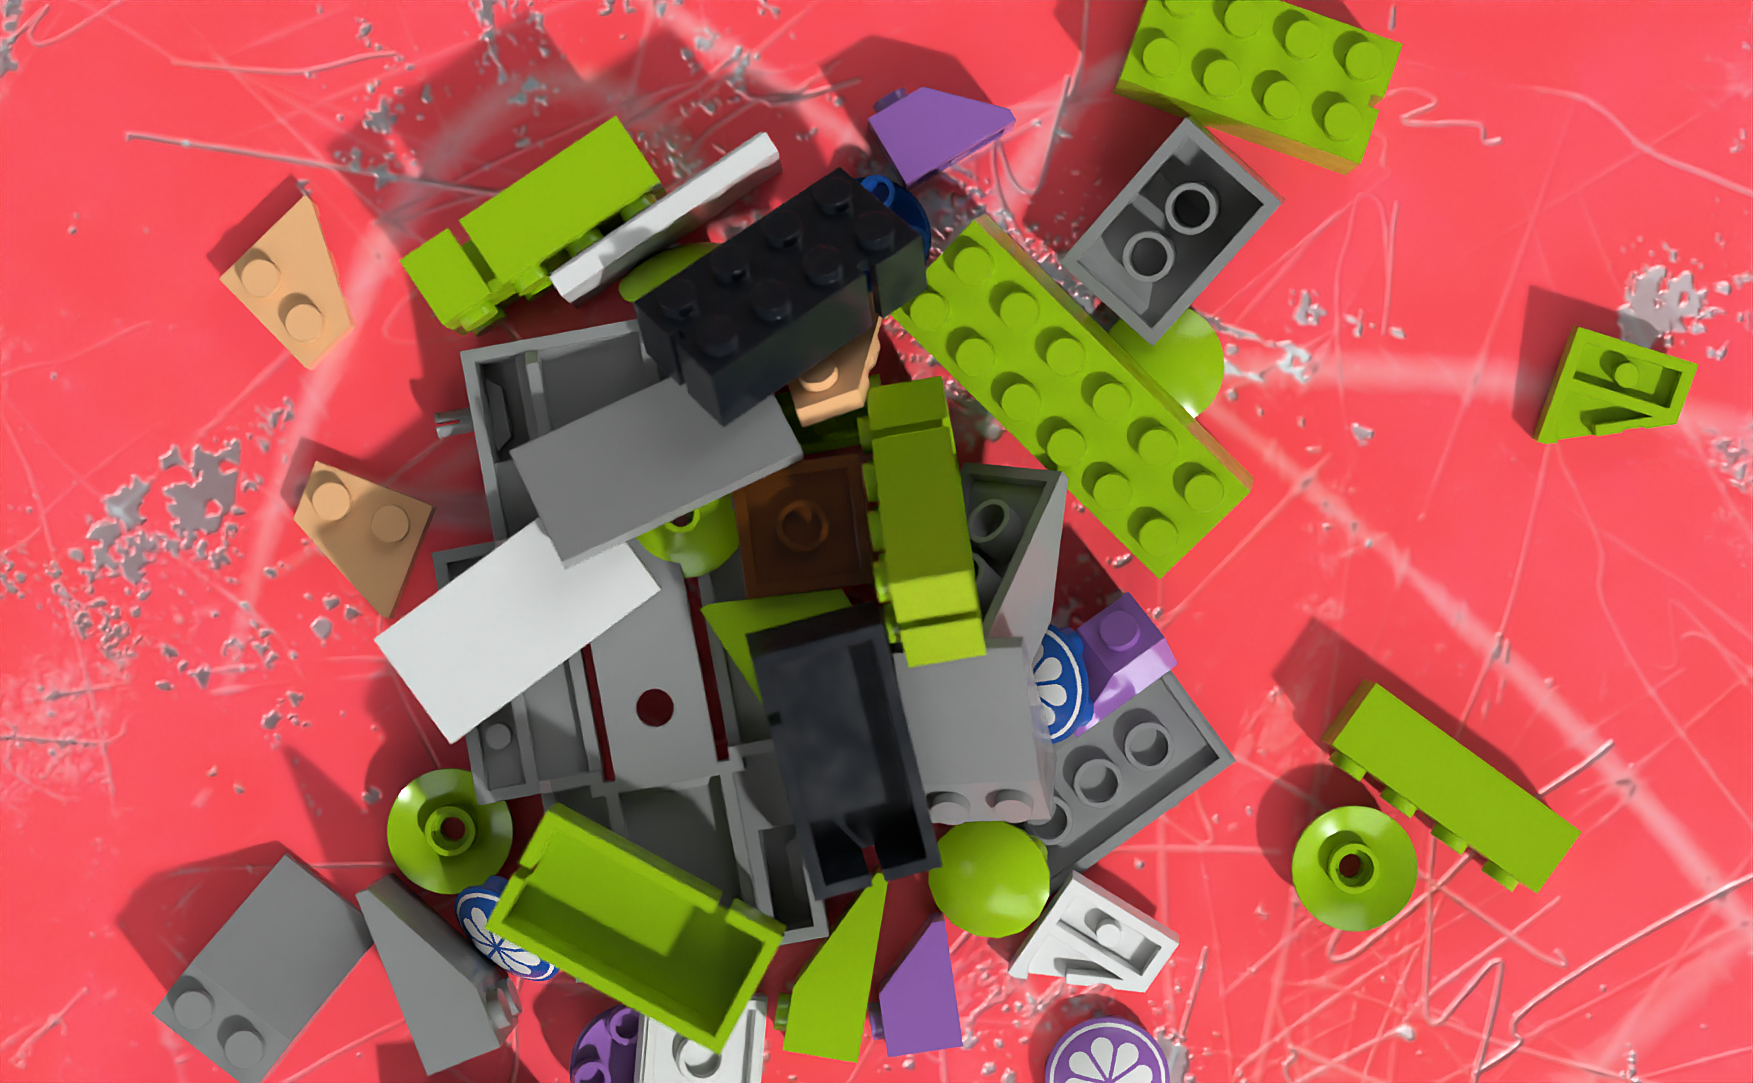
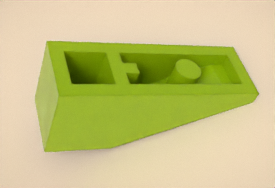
[773,865,888,1063]

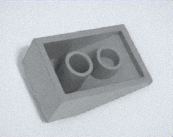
[1059,116,1286,346]
[960,462,1068,664]
[893,637,1057,825]
[151,853,374,1083]
[355,872,522,1076]

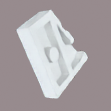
[1008,870,1179,993]

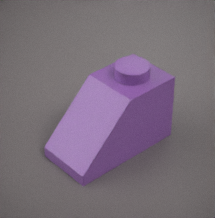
[868,86,1016,191]
[1074,591,1178,737]
[868,911,963,1057]

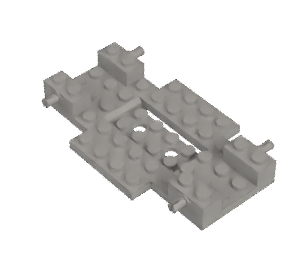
[431,319,830,983]

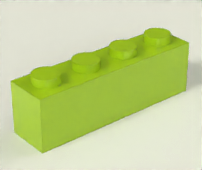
[1320,680,1582,894]

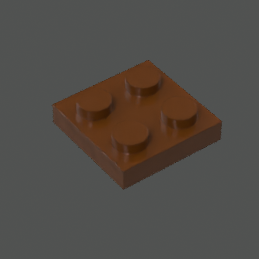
[732,453,876,599]

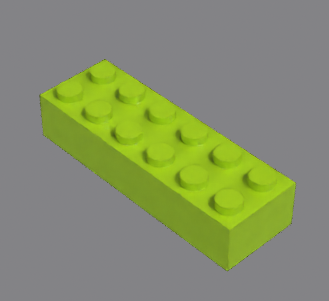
[890,214,1255,580]

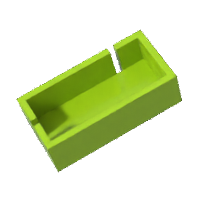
[1113,0,1403,175]
[399,115,667,337]
[857,376,987,668]
[484,802,786,1055]

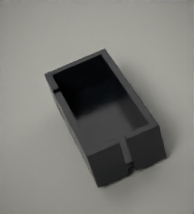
[633,167,928,428]
[745,600,943,901]

